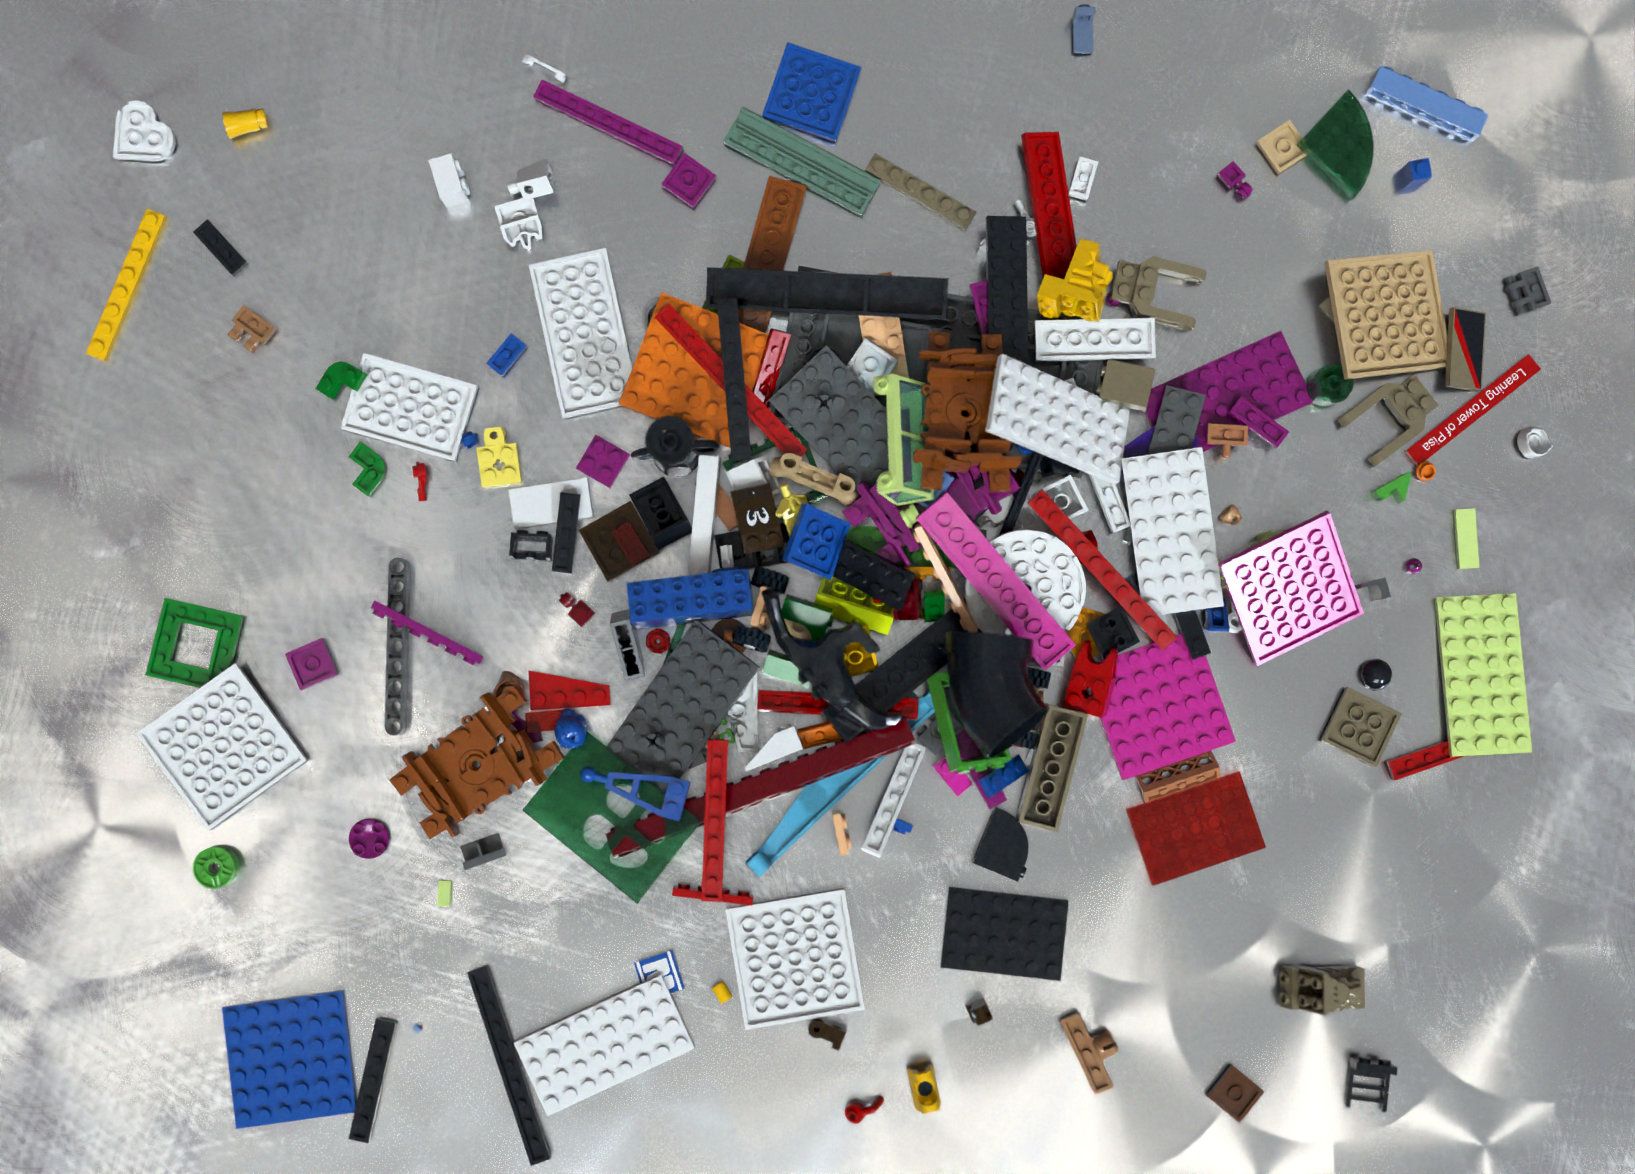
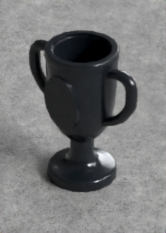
[631,416,720,477]

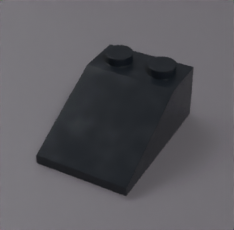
[629,477,692,550]

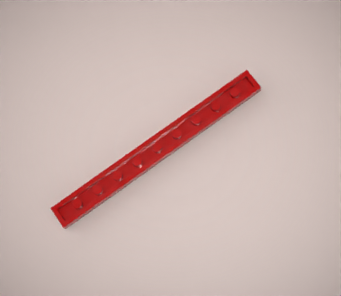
[654,304,807,456]
[1027,489,1178,650]

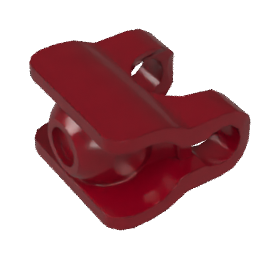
[893,578,925,620]

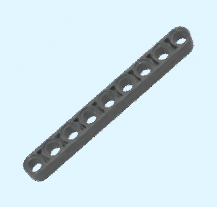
[384,557,411,736]

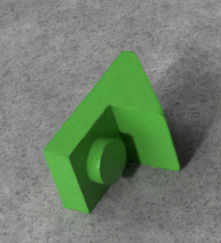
[1370,471,1411,504]

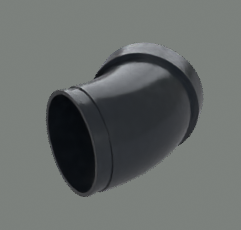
[944,632,1050,760]

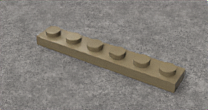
[865,153,977,230]

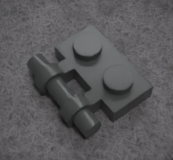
[1504,266,1552,315]

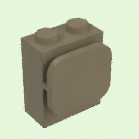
[1096,359,1155,412]

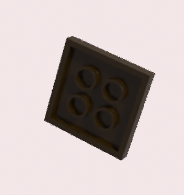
[579,501,660,582]

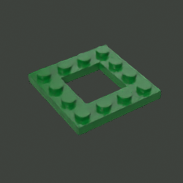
[145,598,244,688]

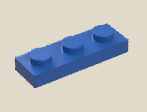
[978,754,1028,798]

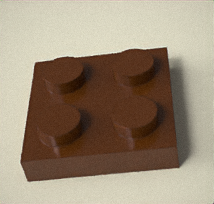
[1207,1064,1265,1123]

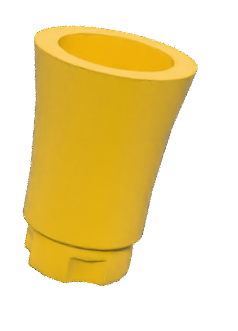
[222,108,268,139]

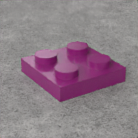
[661,153,716,209]
[576,434,630,489]
[285,638,339,691]

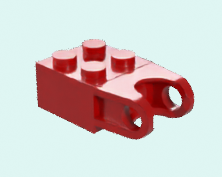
[1063,640,1118,718]

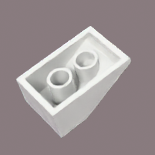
[745,724,803,771]

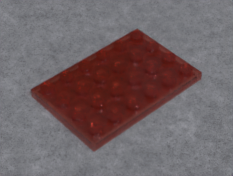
[1125,771,1266,886]

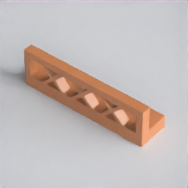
[1135,751,1221,805]

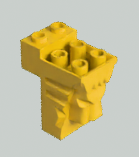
[1037,238,1113,322]

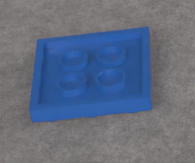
[782,503,851,580]

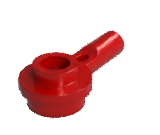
[412,461,427,501]

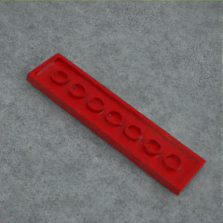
[1021,132,1077,279]

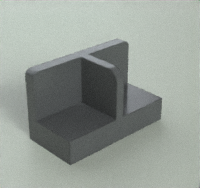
[461,833,506,870]

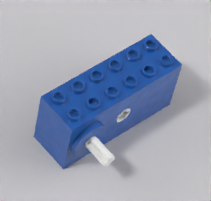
[626,545,754,629]

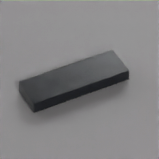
[193,219,249,276]

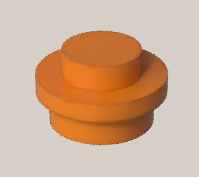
[1416,461,1436,481]

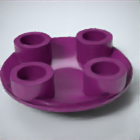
[349,819,389,859]

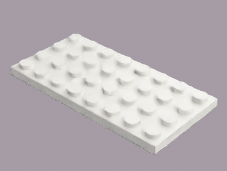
[529,248,633,419]
[985,354,1130,484]
[1121,447,1224,615]
[514,974,695,1116]

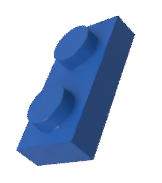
[486,333,528,377]

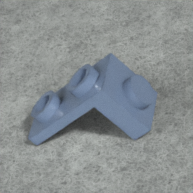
[1073,4,1096,53]

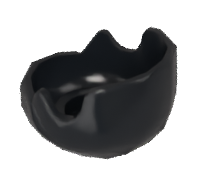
[1361,658,1392,691]

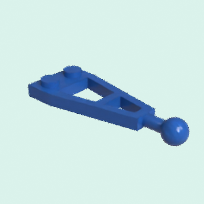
[580,766,691,821]

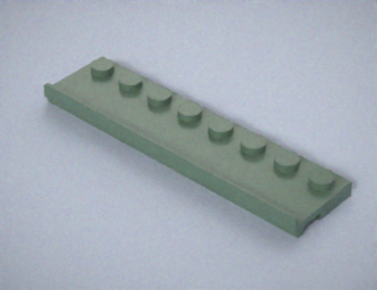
[723,107,881,217]

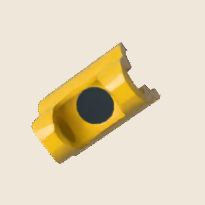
[906,1063,941,1114]

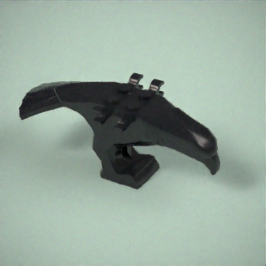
[762,589,902,730]

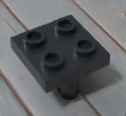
[1085,606,1140,660]

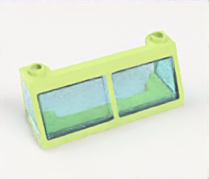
[874,374,934,506]

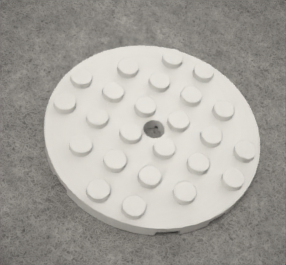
[965,529,1086,636]

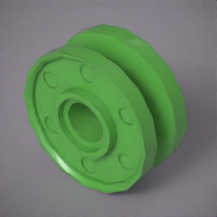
[192,845,240,889]

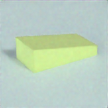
[437,880,452,906]

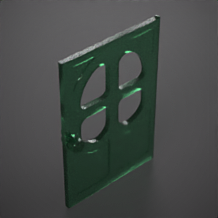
[522,731,701,904]

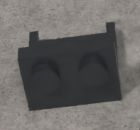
[1345,1056,1398,1112]

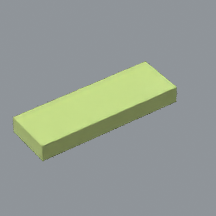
[1453,508,1480,569]

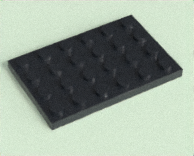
[940,886,1069,981]

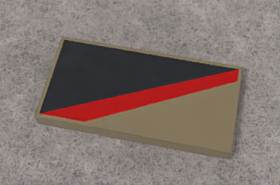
[1445,307,1486,391]

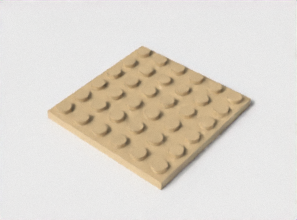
[1324,250,1448,380]

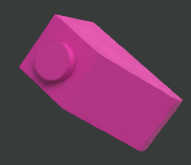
[932,755,973,797]

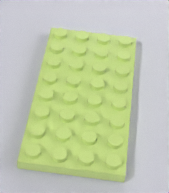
[1434,593,1532,757]

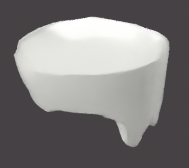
[1517,427,1553,459]

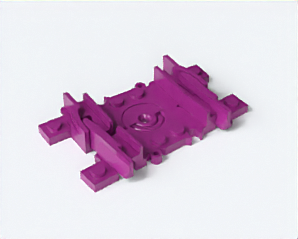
[842,432,1020,567]

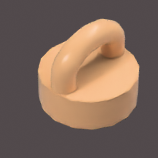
[1220,504,1242,525]

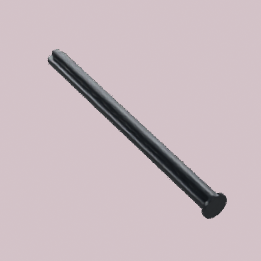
[999,451,1044,535]

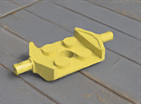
[775,483,809,536]

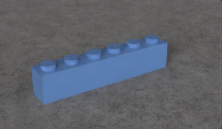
[1366,66,1489,141]

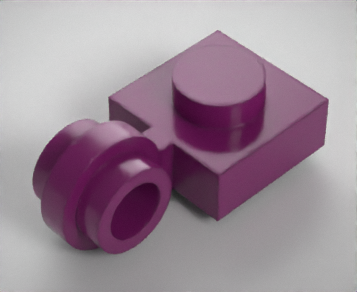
[1217,161,1253,199]

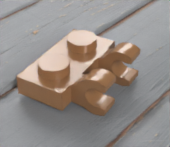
[227,305,277,354]

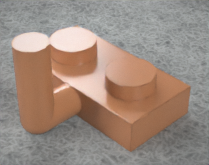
[1206,423,1248,461]

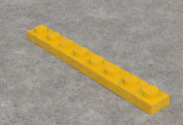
[86,209,167,362]

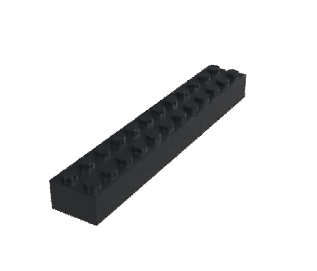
[706,267,949,320]

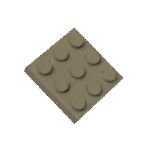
[1320,687,1402,767]

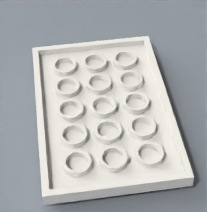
[341,353,478,462]

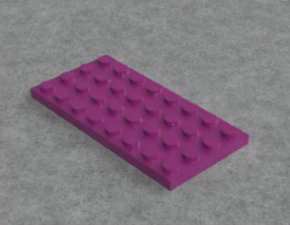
[1144,331,1314,452]

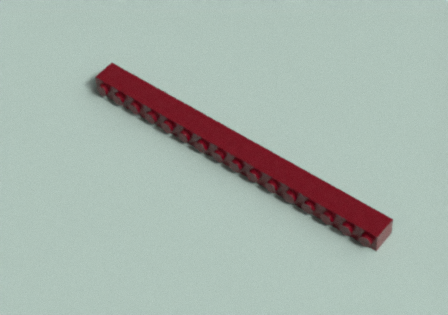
[606,717,916,859]

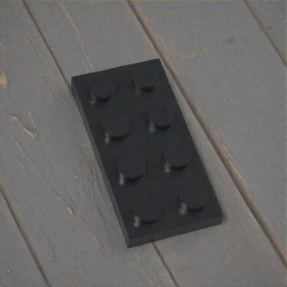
[833,539,915,611]

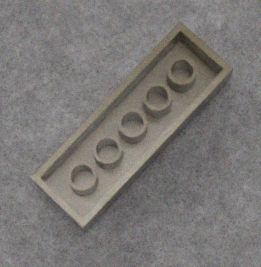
[1016,703,1088,832]

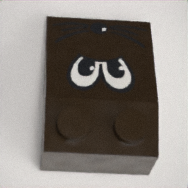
[730,483,784,554]

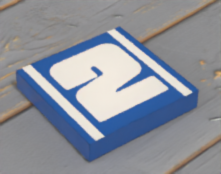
[634,949,685,993]

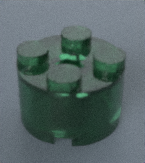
[1307,363,1354,407]

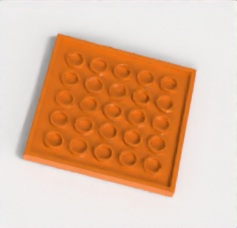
[619,292,769,448]

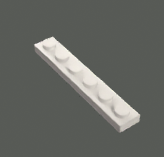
[861,743,926,858]

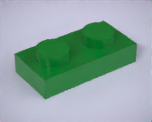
[924,590,945,622]

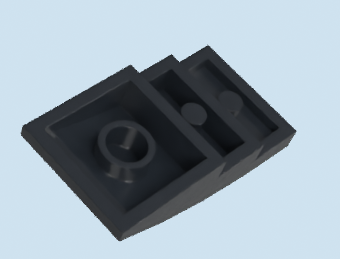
[714,523,790,570]

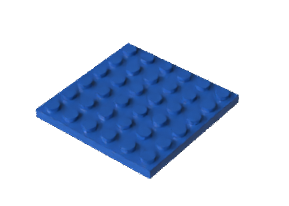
[222,990,357,1129]

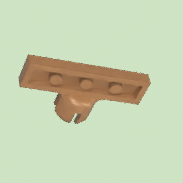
[1060,1012,1118,1095]

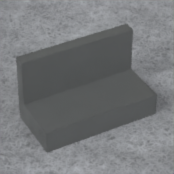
[1355,578,1391,601]

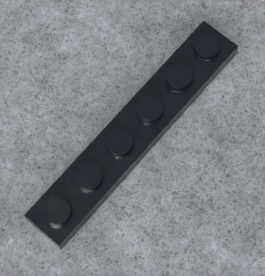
[348,1018,397,1143]

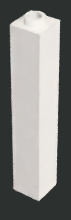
[688,455,721,575]

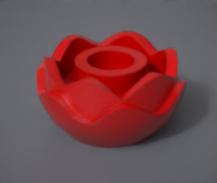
[646,628,670,654]

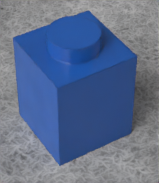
[1402,158,1433,186]

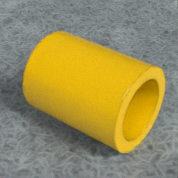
[711,981,733,1004]

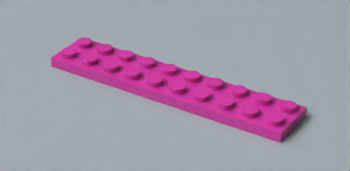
[916,492,1076,671]

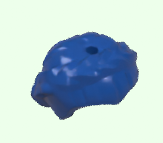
[554,708,587,749]

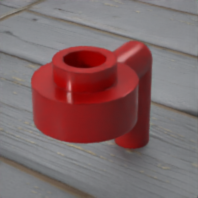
[845,1096,884,1124]

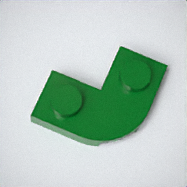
[315,361,367,400]
[348,441,386,497]

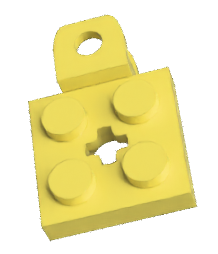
[476,427,522,487]

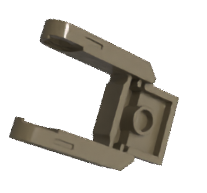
[1110,256,1207,330]
[1337,374,1439,467]

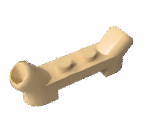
[770,453,858,506]

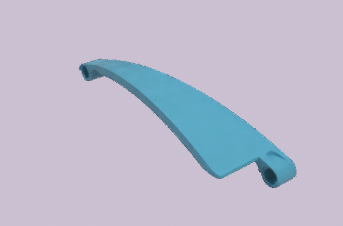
[745,690,948,877]

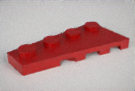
[528,670,611,710]

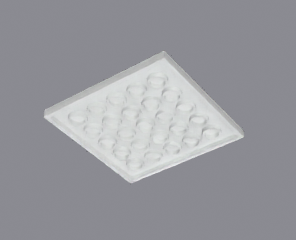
[136,663,308,831]
[726,889,865,1030]

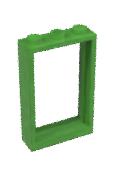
[927,672,1011,774]

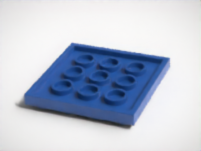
[762,42,862,142]

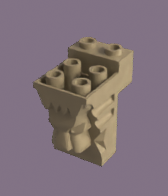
[1279,965,1365,1015]

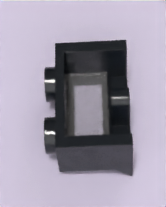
[509,530,553,562]

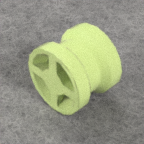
[899,503,919,529]

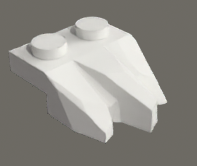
[494,198,542,249]

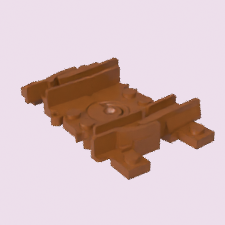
[913,331,1022,492]
[389,685,565,839]

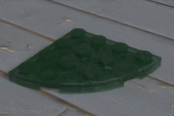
[1296,89,1373,200]

